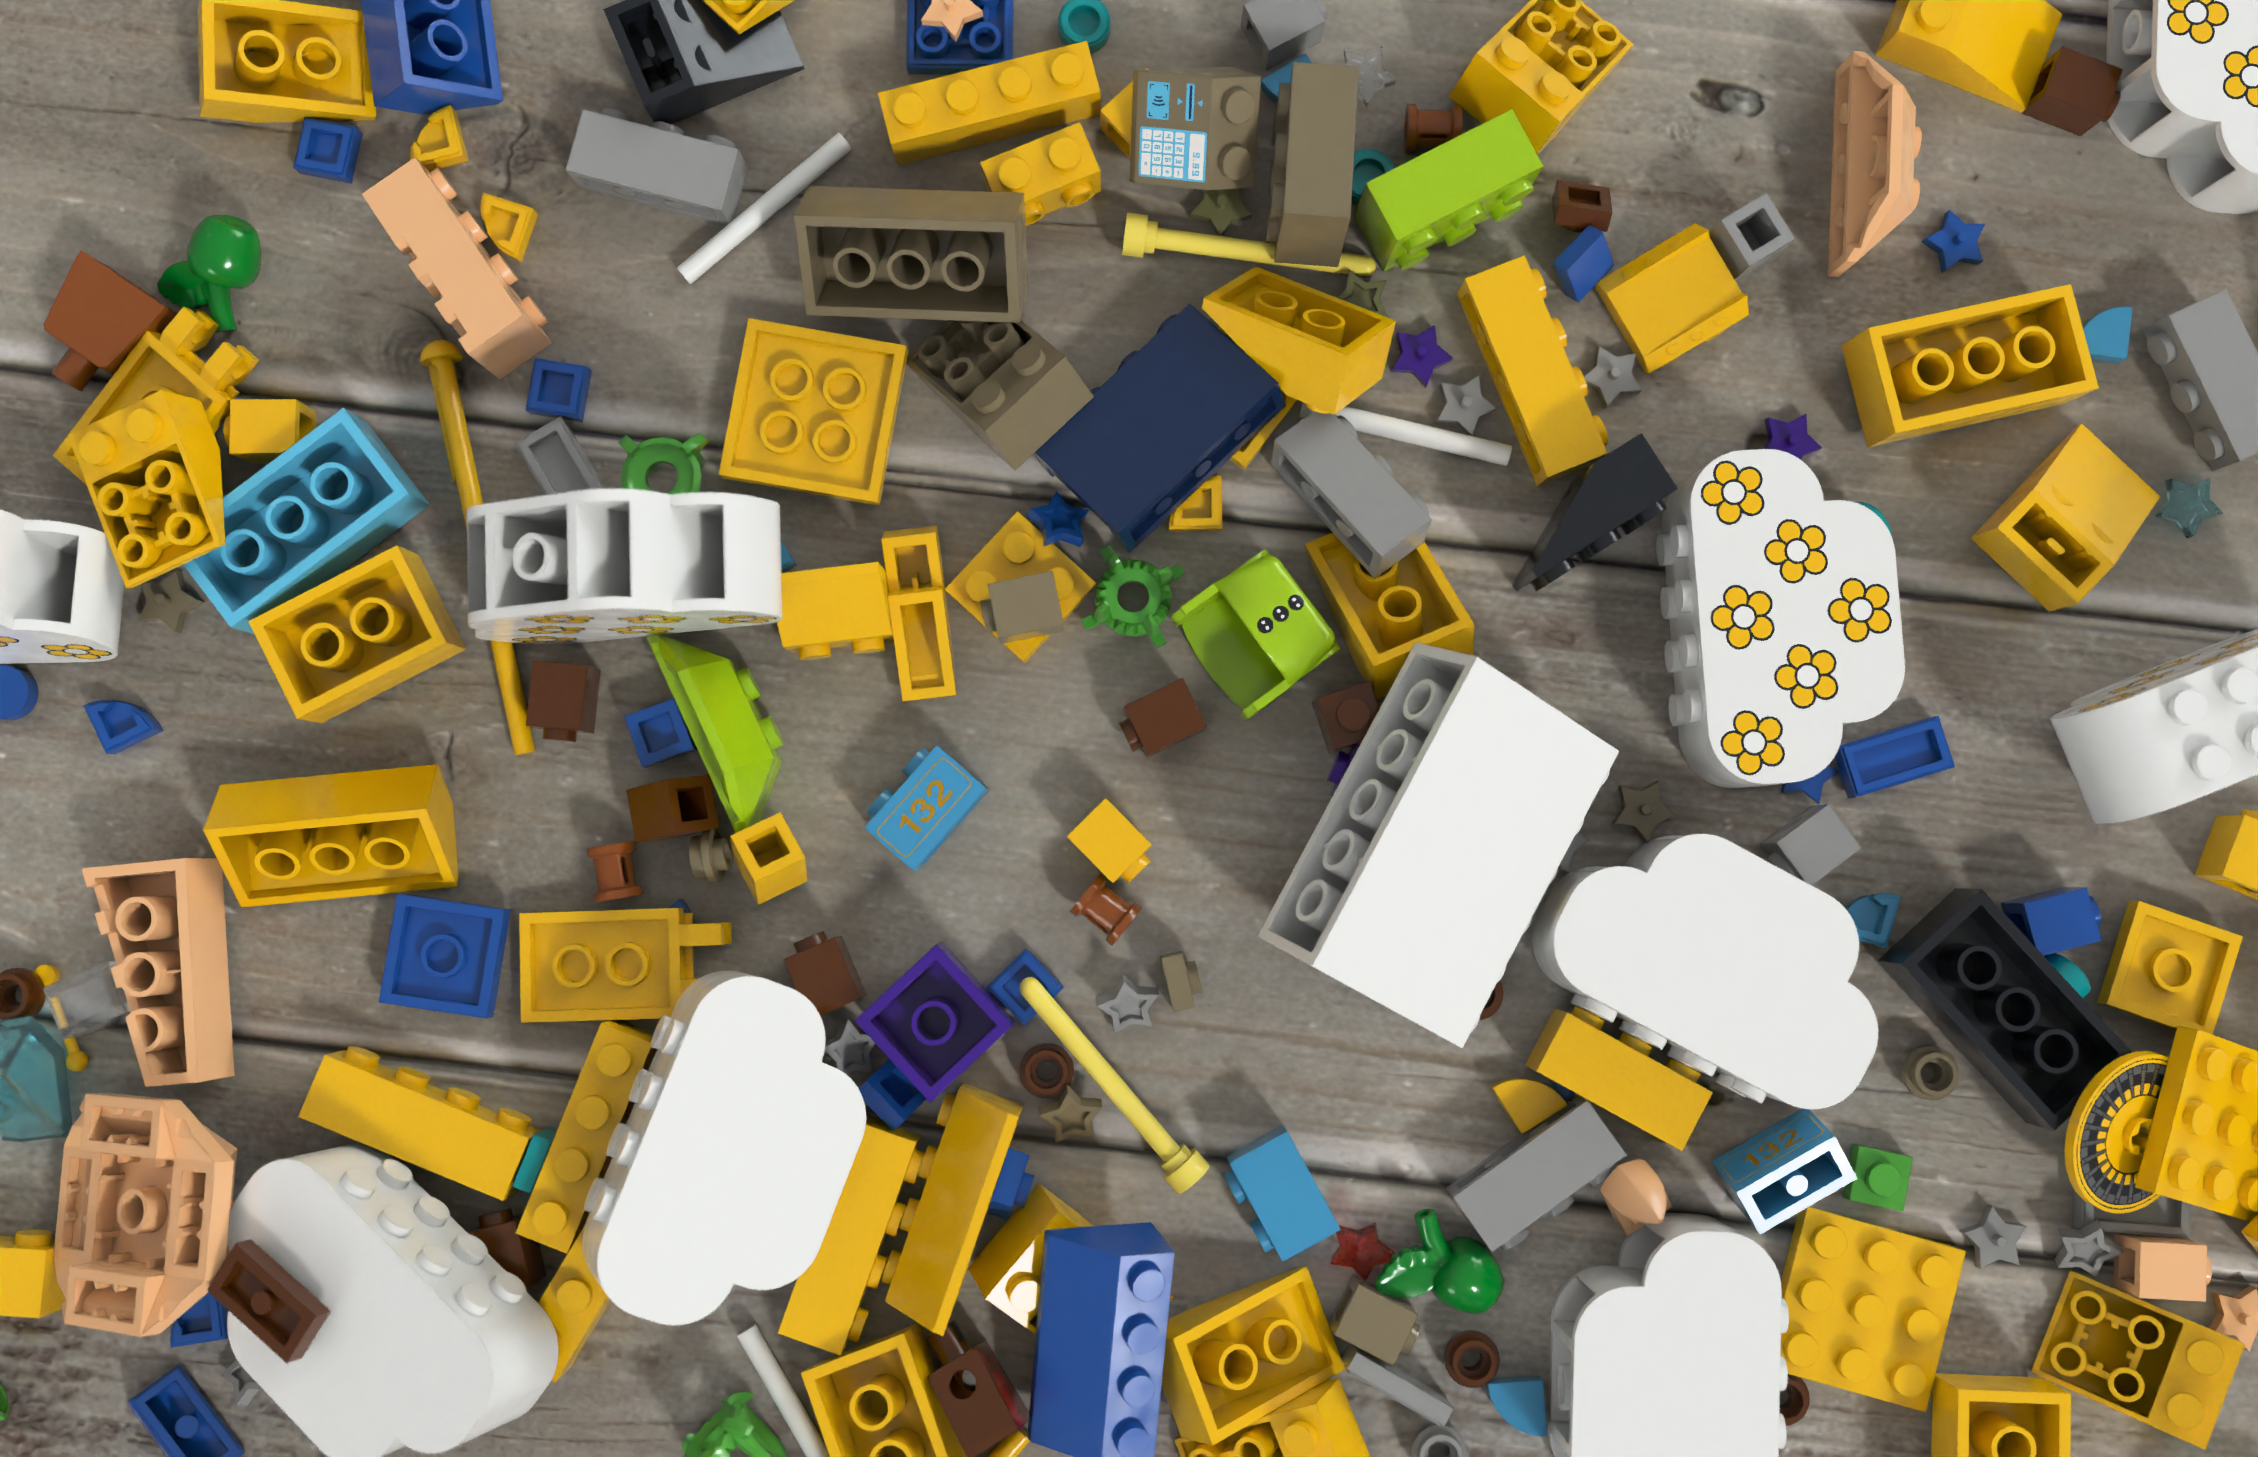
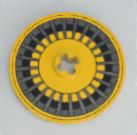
[2064,1051,2169,1214]

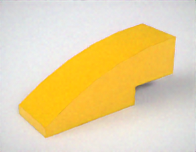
[881,525,957,701]

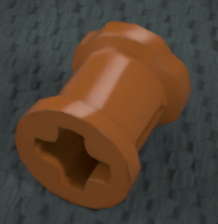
[1404,104,1463,153]
[586,841,644,903]
[1070,874,1142,945]

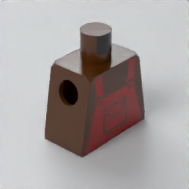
[926,1320,1029,1457]

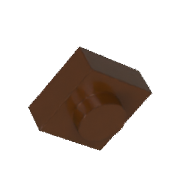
[1552,180,1613,233]

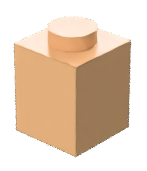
[2113,1233,2212,1302]

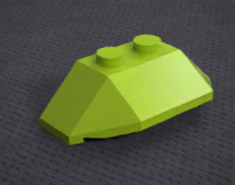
[646,634,784,833]

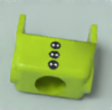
[1170,549,1341,721]

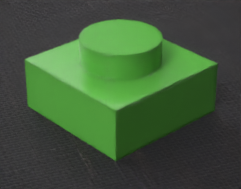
[1842,1143,1913,1211]

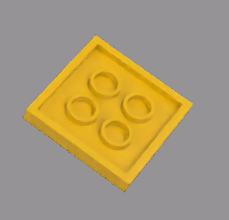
[718,318,909,506]
[2135,1025,2258,1222]
[1780,1206,1966,1412]

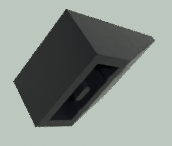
[603,0,805,124]
[1512,433,1678,592]

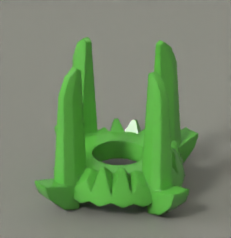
[618,433,709,495]
[1081,545,1185,649]
[681,1391,787,1457]

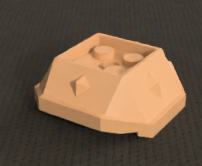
[53,1093,237,1337]

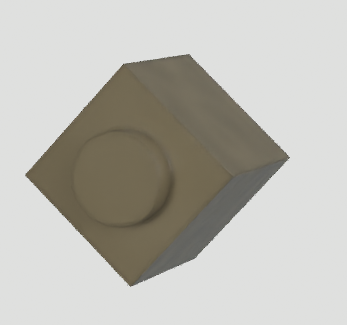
[980,571,1065,644]
[1328,1274,1420,1366]

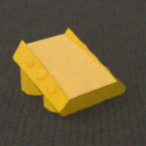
[1595,223,1749,374]

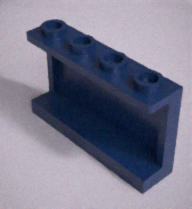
[1035,303,1286,553]

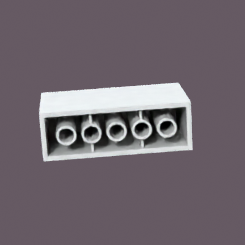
[1257,642,1619,1048]

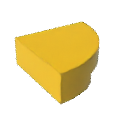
[410,105,469,171]
[480,192,538,263]
[1169,476,1222,532]
[1490,1078,1568,1134]

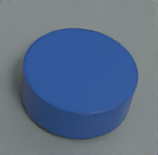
[0,665,38,720]

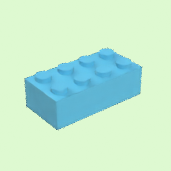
[183,408,430,634]

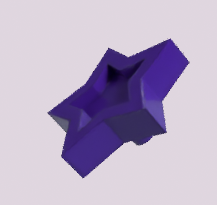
[1391,325,1453,388]
[1763,414,1822,460]

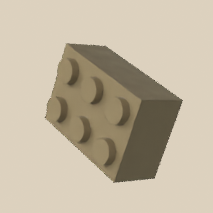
[1266,62,1359,267]

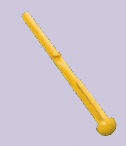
[420,340,536,756]

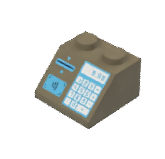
[1130,67,1261,190]

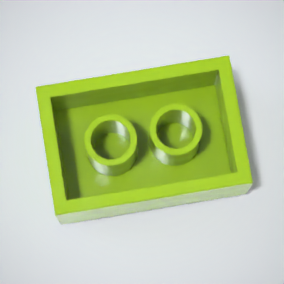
[1354,109,1543,272]

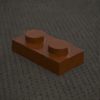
[207,1239,331,1363]

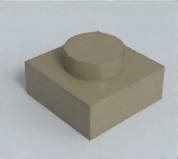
[1160,951,1202,1012]

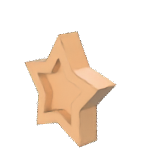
[921,0,983,42]
[2209,1286,2258,1352]

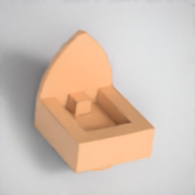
[1600,1159,1672,1237]

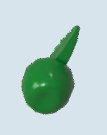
[157,215,261,333]
[1375,1209,1505,1314]

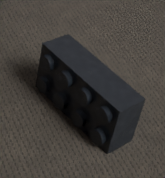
[1877,888,2132,1131]

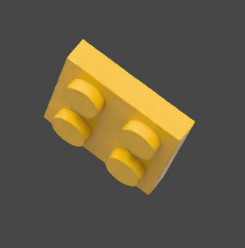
[945,511,1097,664]
[2097,900,2243,1035]

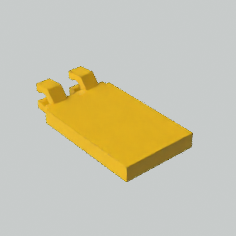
[52,307,259,485]
[519,908,732,1023]

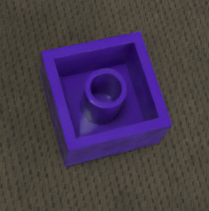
[854,942,1016,1103]

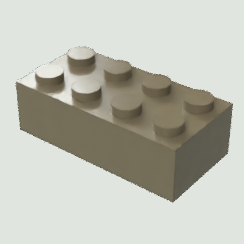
[794,186,1029,323]

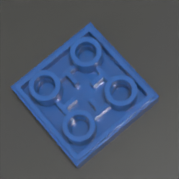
[906,0,1014,75]

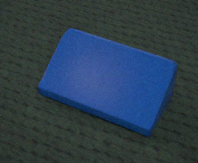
[128,1365,245,1457]

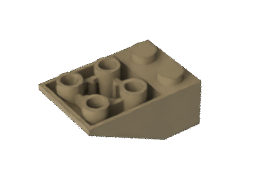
[906,320,1094,470]

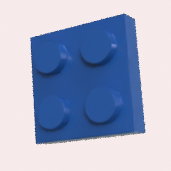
[379,894,511,1018]

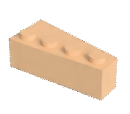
[362,157,552,379]
[81,858,235,1087]

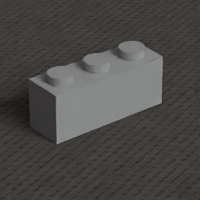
[566,108,748,226]
[2142,289,2258,471]
[1271,411,1432,579]
[1445,1095,1627,1252]

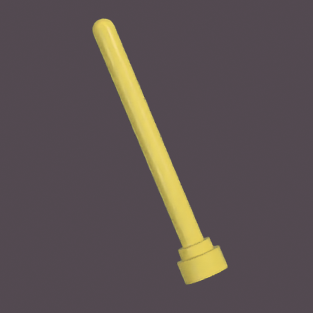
[1122,212,1376,277]
[1019,977,1210,1194]

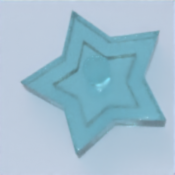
[2155,478,2224,538]

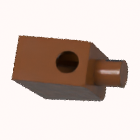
[44,250,178,392]

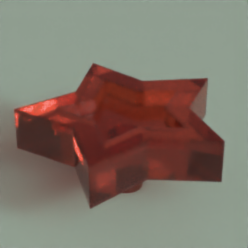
[1331,1222,1394,1281]

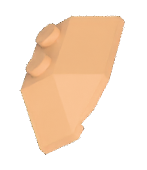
[1828,51,1922,277]

